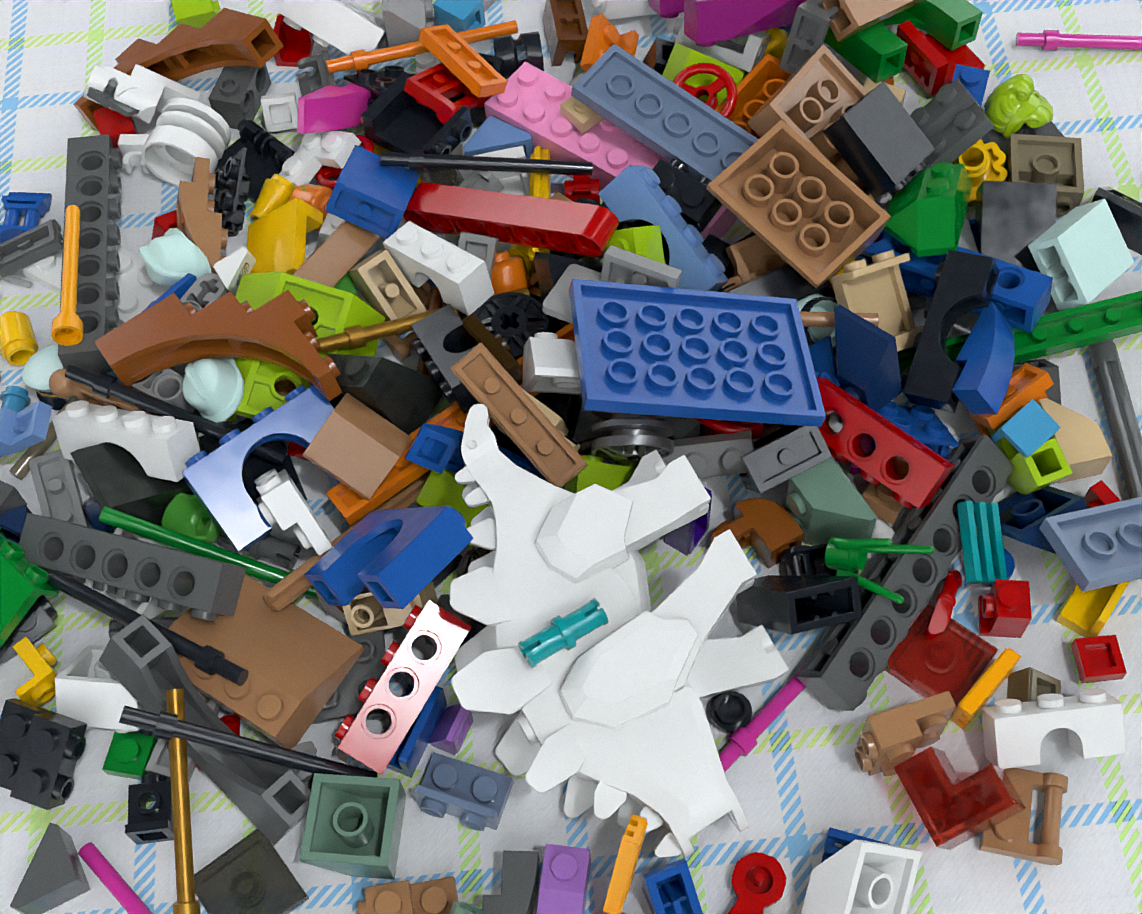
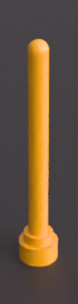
[51,205,84,346]

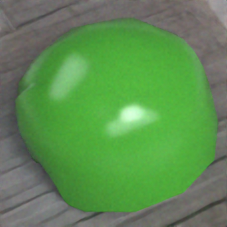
[161,493,221,544]

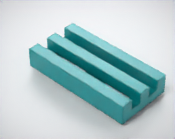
[957,501,1007,584]

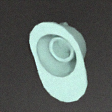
[138,228,212,287]
[182,357,244,423]

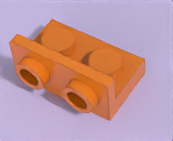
[580,13,639,73]

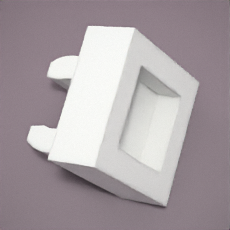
[261,92,298,132]
[118,134,151,173]

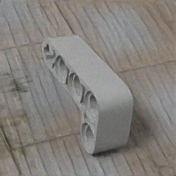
[128,273,230,413]

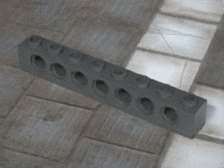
[58,134,122,374]
[797,434,1015,711]

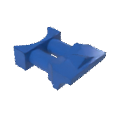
[0,192,52,244]

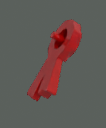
[728,852,787,914]

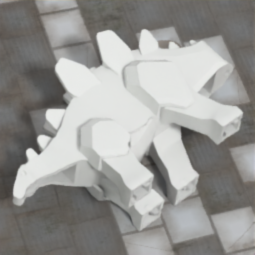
[450,404,789,858]

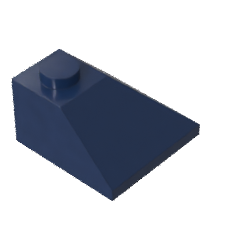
[834,304,902,412]
[998,486,1087,554]

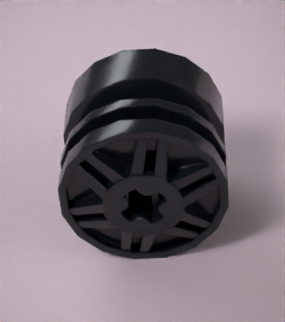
[474,292,550,360]

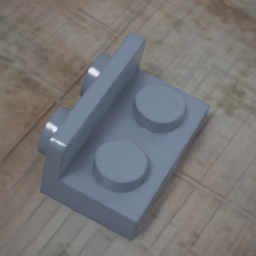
[413,752,514,831]

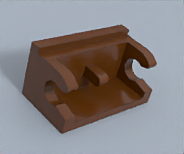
[542,0,588,66]

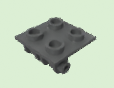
[312,630,387,724]

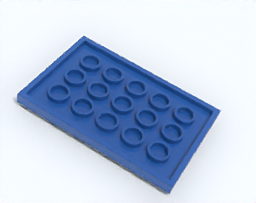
[569,279,826,427]

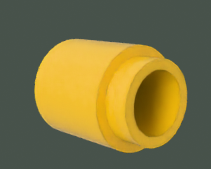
[0,311,38,366]

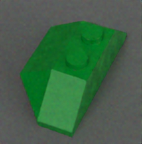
[884,162,972,257]

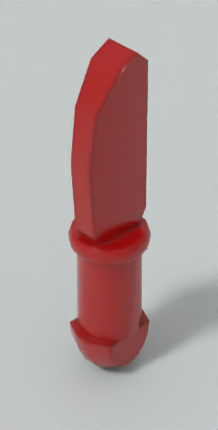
[924,570,963,639]

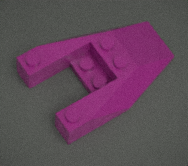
[648,0,807,47]

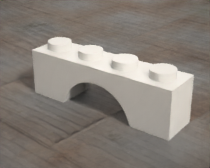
[52,400,200,482]

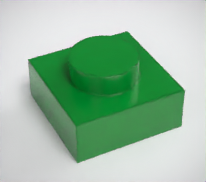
[102,731,158,780]

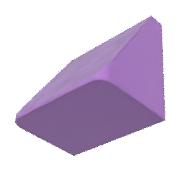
[429,704,474,755]

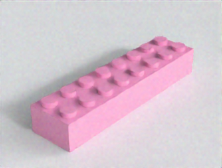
[484,62,738,241]

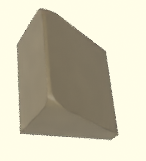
[1007,667,1061,703]

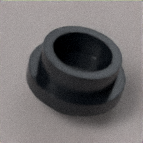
[710,691,752,733]

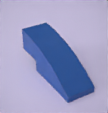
[952,301,1015,414]

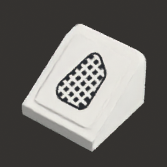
[213,247,256,296]

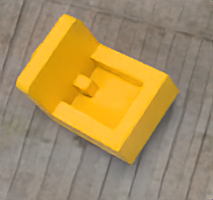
[12,637,58,706]

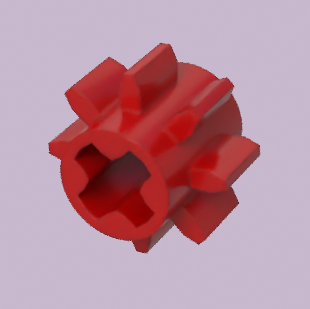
[564,174,600,203]

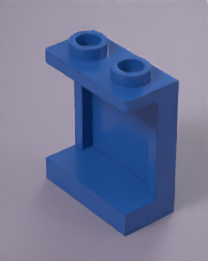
[325,145,420,239]

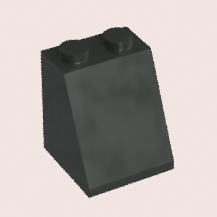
[309,354,443,435]
[70,442,194,530]

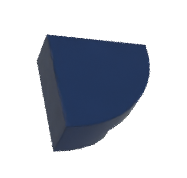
[83,496,115,533]

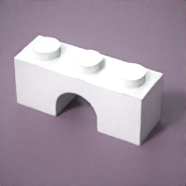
[383,221,495,316]
[981,688,1126,769]

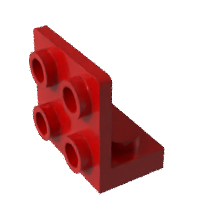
[896,20,985,96]

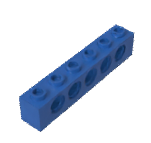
[855,229,1053,333]

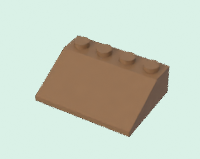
[747,44,874,200]
[706,119,891,289]
[169,574,365,749]

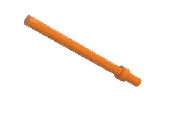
[325,20,518,74]

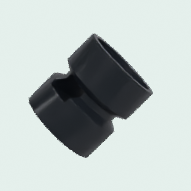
[493,31,544,79]

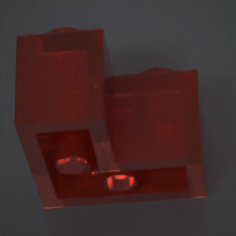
[894,746,1026,850]

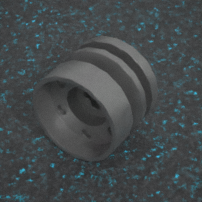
[591,411,674,462]

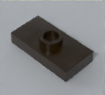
[462,313,523,386]

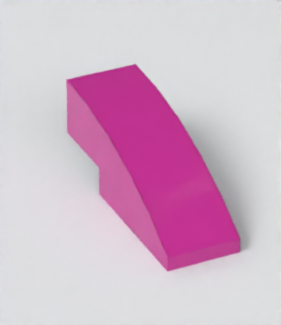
[297,83,371,134]

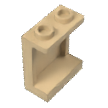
[830,250,924,352]

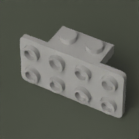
[542,245,682,324]

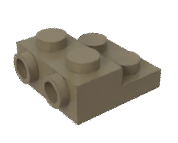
[1006,134,1084,215]

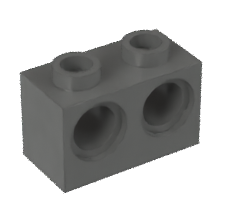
[208,63,271,129]

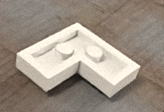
[279,130,361,188]

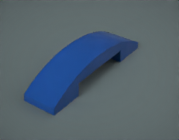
[406,423,565,489]

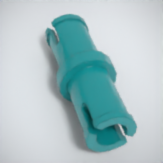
[518,598,609,668]

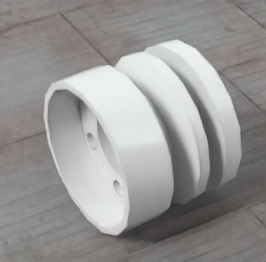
[141,98,232,188]

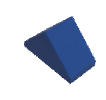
[642,858,703,914]

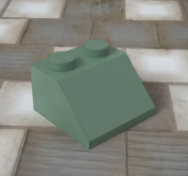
[785,457,877,545]
[300,773,406,880]

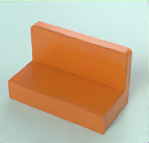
[966,363,1054,438]

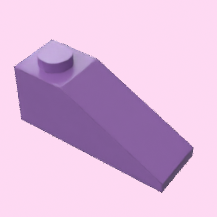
[537,844,591,914]

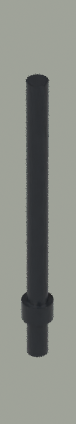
[380,149,593,176]
[65,363,288,466]
[47,570,249,686]
[119,705,377,778]

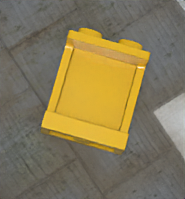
[247,197,323,275]

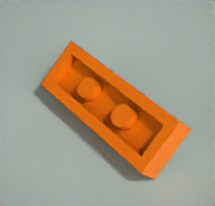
[418,24,508,98]

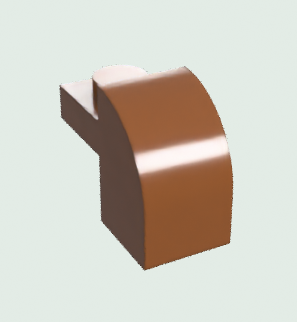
[710,498,804,569]

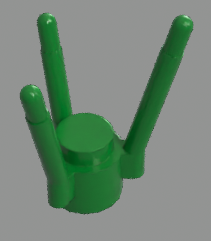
[825,537,935,604]

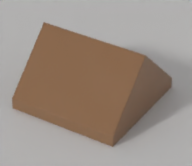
[302,393,412,501]

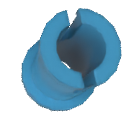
[0,386,31,413]

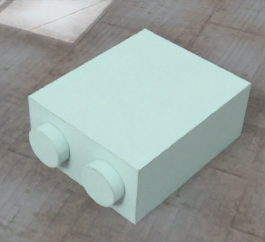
[1028,199,1134,310]

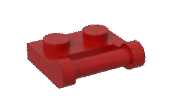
[404,63,491,124]

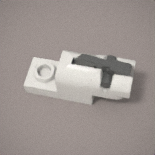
[83,64,200,124]

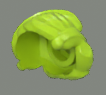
[984,74,1053,139]

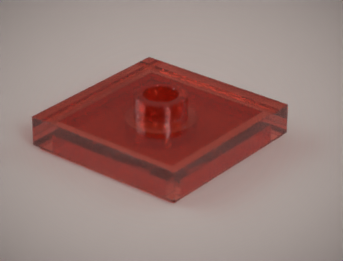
[885,603,998,716]

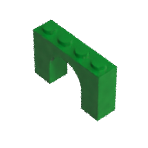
[824,0,983,83]

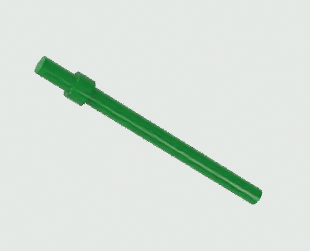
[99,506,319,600]

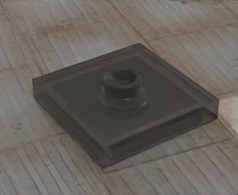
[194,828,309,914]

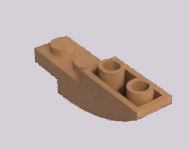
[176,157,228,274]

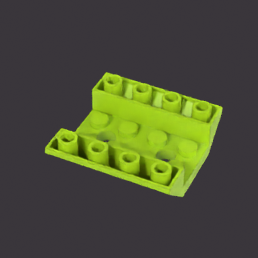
[198,272,386,423]

